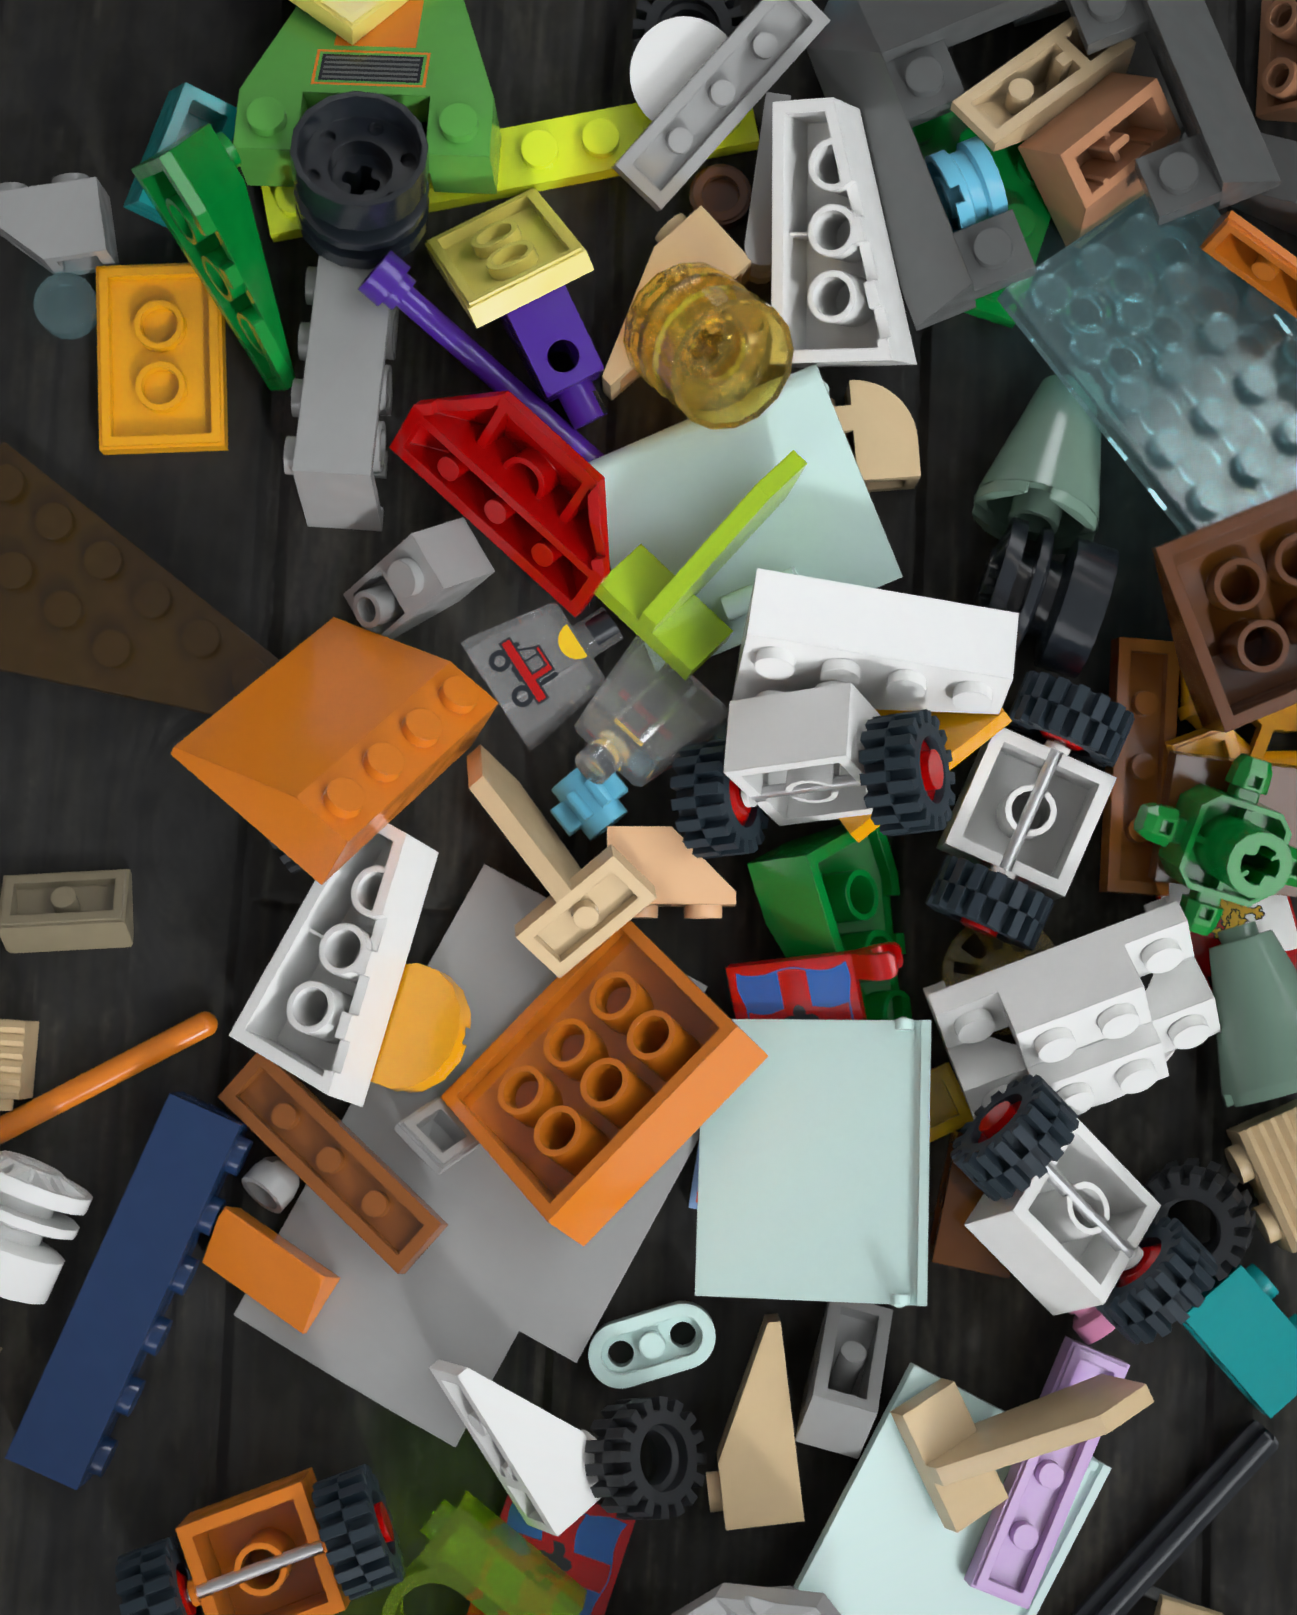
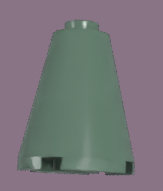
[972,371,1102,555]
[1209,921,1297,1108]

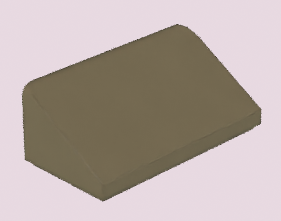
[0,869,134,953]

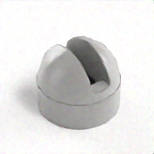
[242,1156,299,1213]

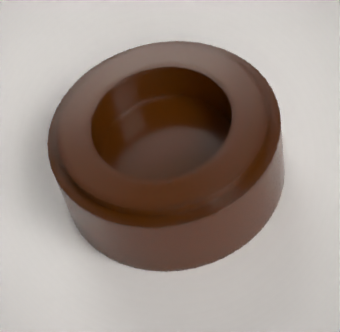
[689,164,752,231]

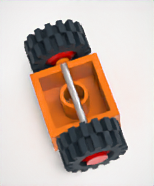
[115,1464,405,1615]

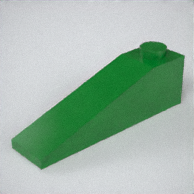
[131,123,295,391]
[747,824,912,1020]

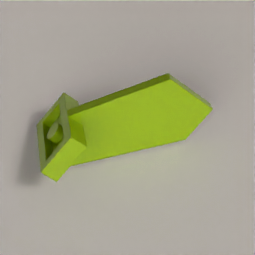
[595,450,807,681]

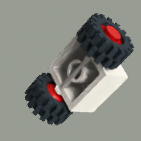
[925,671,1135,951]
[670,681,955,859]
[951,1074,1218,1345]

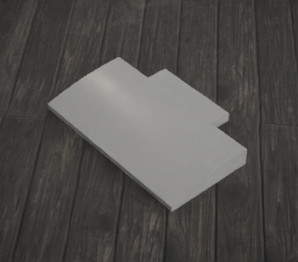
[234,864,708,1447]

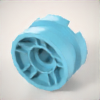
[925,136,1008,233]

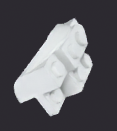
[923,897,1221,1119]

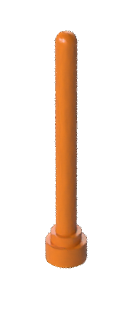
[0,1011,218,1145]

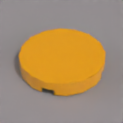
[371,963,471,1093]

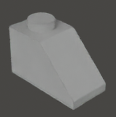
[795,1302,893,1459]

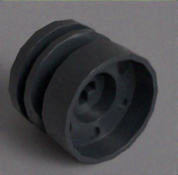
[290,91,429,270]
[973,517,1120,679]

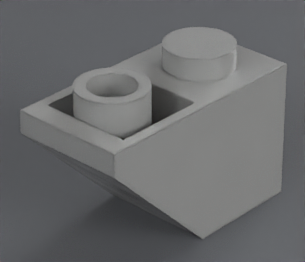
[0,173,119,278]
[343,517,495,639]

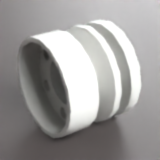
[0,1150,93,1304]

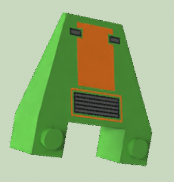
[233,0,501,194]

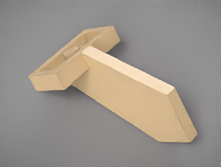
[467,744,657,979]
[890,1374,1154,1533]

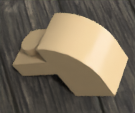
[831,380,921,492]

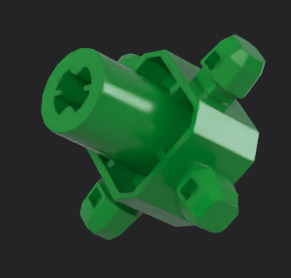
[1134,753,1297,936]

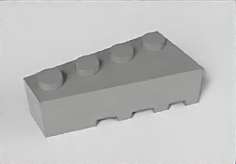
[284,256,399,531]

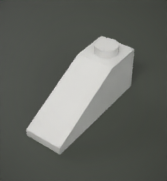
[429,1359,601,1537]

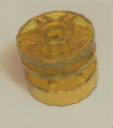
[623,262,794,430]

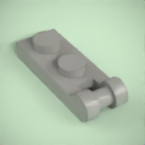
[744,92,791,284]

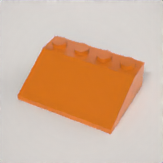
[171,617,499,885]
[440,920,768,1247]

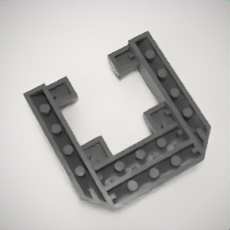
[806,0,1281,331]

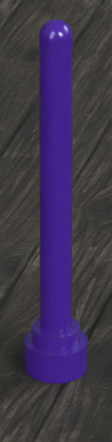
[358,250,604,462]

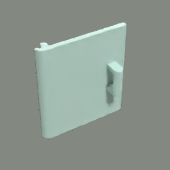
[588,363,903,679]
[695,1017,931,1308]
[793,1362,1112,1615]

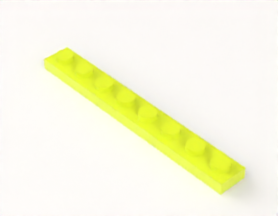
[261,103,759,242]

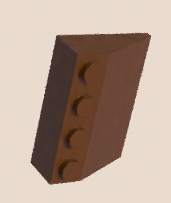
[1152,488,1297,733]

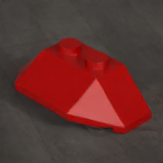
[389,390,610,618]

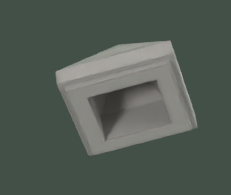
[394,1096,481,1176]

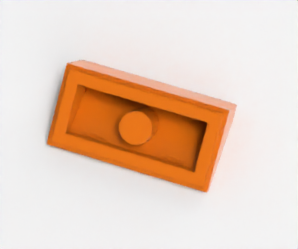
[1200,210,1297,319]
[202,1206,340,1334]

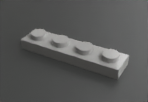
[612,0,831,211]

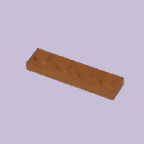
[1099,637,1180,897]
[218,1053,448,1274]

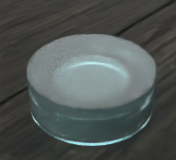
[34,273,97,340]

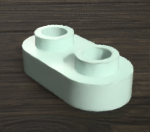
[588,1301,716,1389]

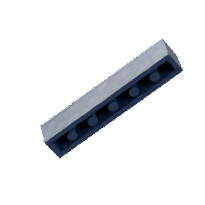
[5,1091,253,1490]

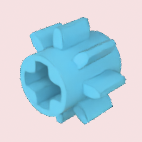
[550,765,629,841]

